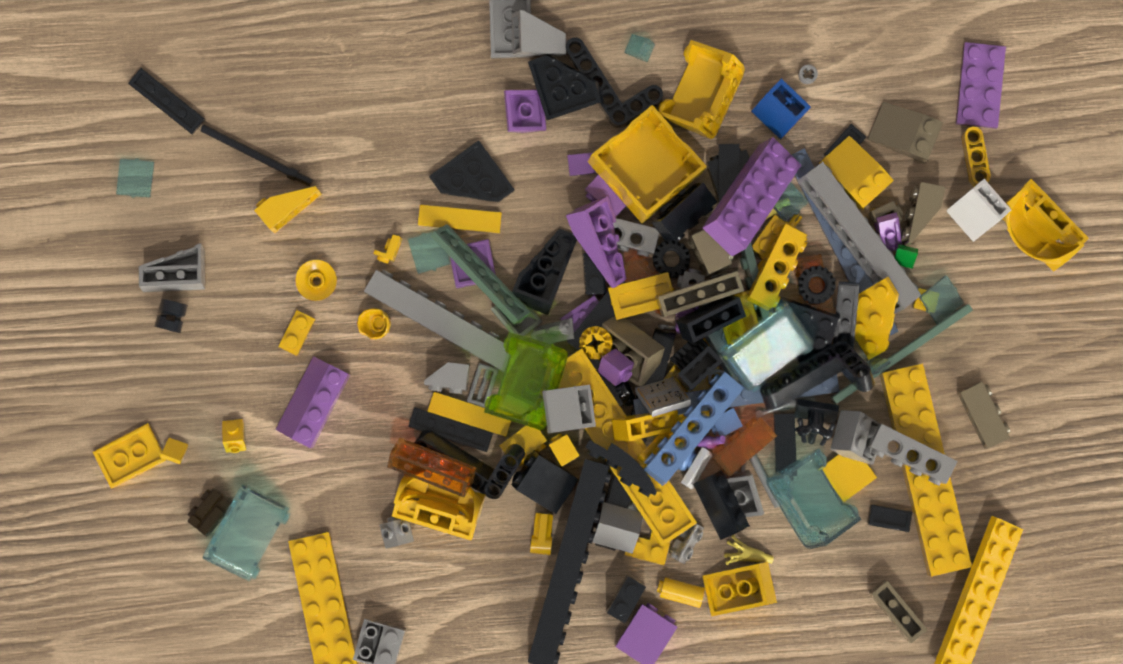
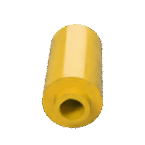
[657,577,705,608]

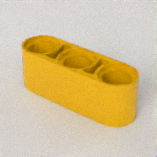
[961,127,991,187]

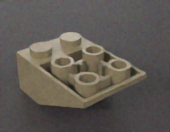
[901,182,946,246]

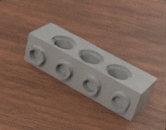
[613,218,659,257]
[868,424,958,486]

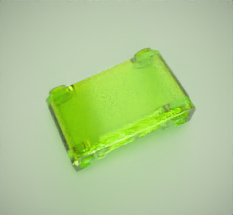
[484,332,568,430]

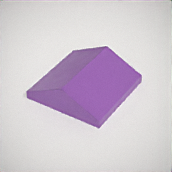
[504,90,546,133]

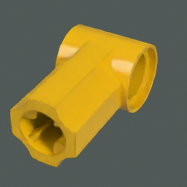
[530,513,553,555]

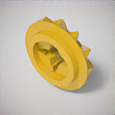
[579,326,612,359]

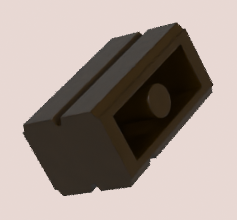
[187,488,235,537]

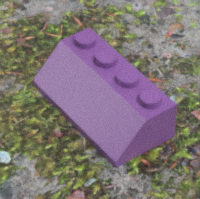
[276,356,350,449]

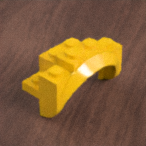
[1002,179,1089,272]
[392,471,486,541]

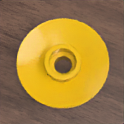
[295,260,337,301]

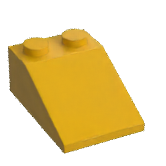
[819,136,894,209]
[254,186,322,233]
[703,562,777,617]

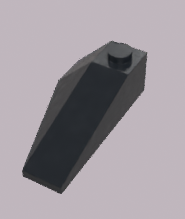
[512,228,577,315]

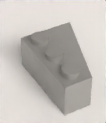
[139,243,205,292]

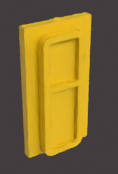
[608,272,673,320]

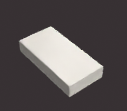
[681,447,713,489]

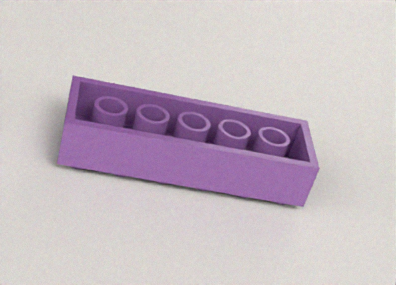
[702,137,801,256]

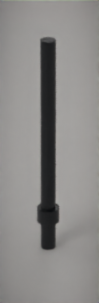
[200,124,313,187]

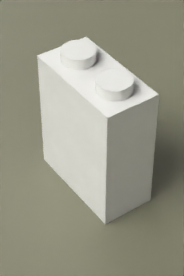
[946,179,1011,242]

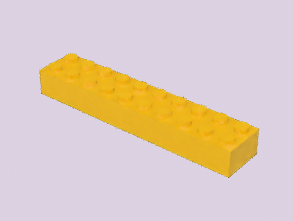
[880,364,972,577]

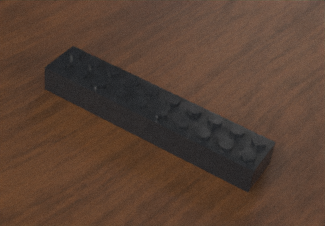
[528,459,612,664]

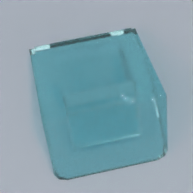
[624,34,655,62]

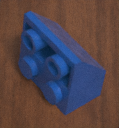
[751,78,811,140]

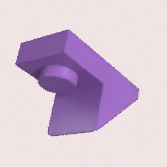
[874,213,902,251]

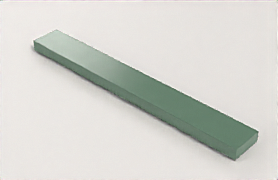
[830,304,973,404]

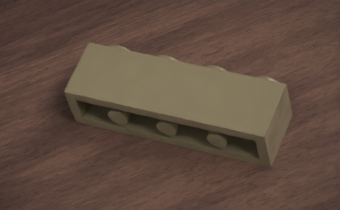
[655,270,744,317]

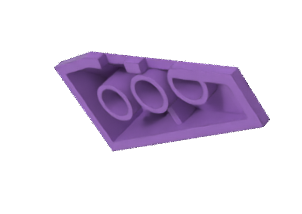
[566,196,626,288]

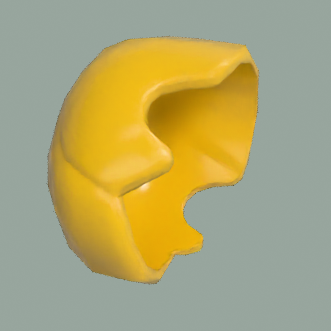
[357,308,391,340]

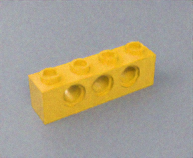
[745,223,807,311]

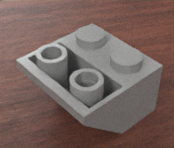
[424,362,470,395]
[542,385,596,433]
[831,410,880,465]
[353,619,406,664]

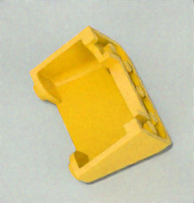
[658,40,745,139]

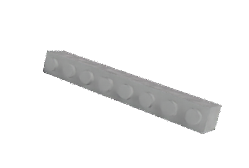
[797,162,921,313]
[364,269,520,374]

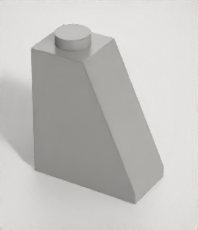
[511,10,567,57]

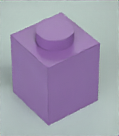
[598,349,634,386]

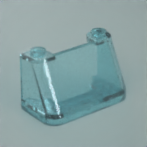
[717,301,814,392]
[766,449,862,549]
[202,485,291,582]

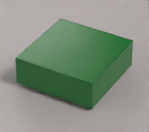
[894,244,918,269]

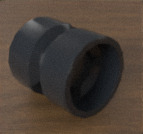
[154,299,188,333]

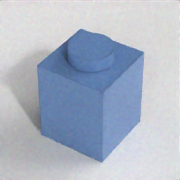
[711,408,743,436]

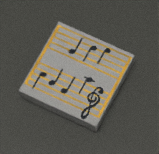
[635,377,691,417]

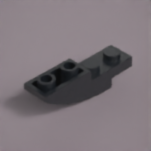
[585,440,657,497]

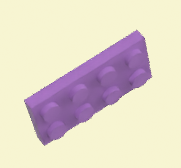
[956,42,1006,129]

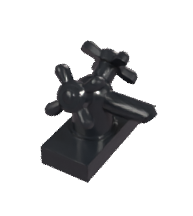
[794,399,839,446]

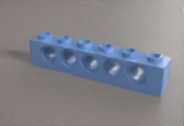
[643,372,744,486]

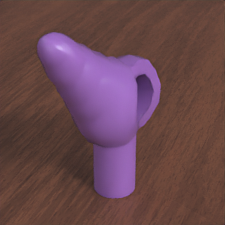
[697,435,726,449]

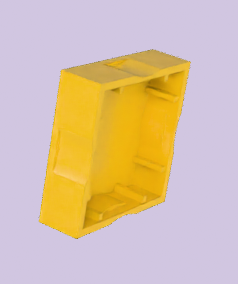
[588,105,707,223]

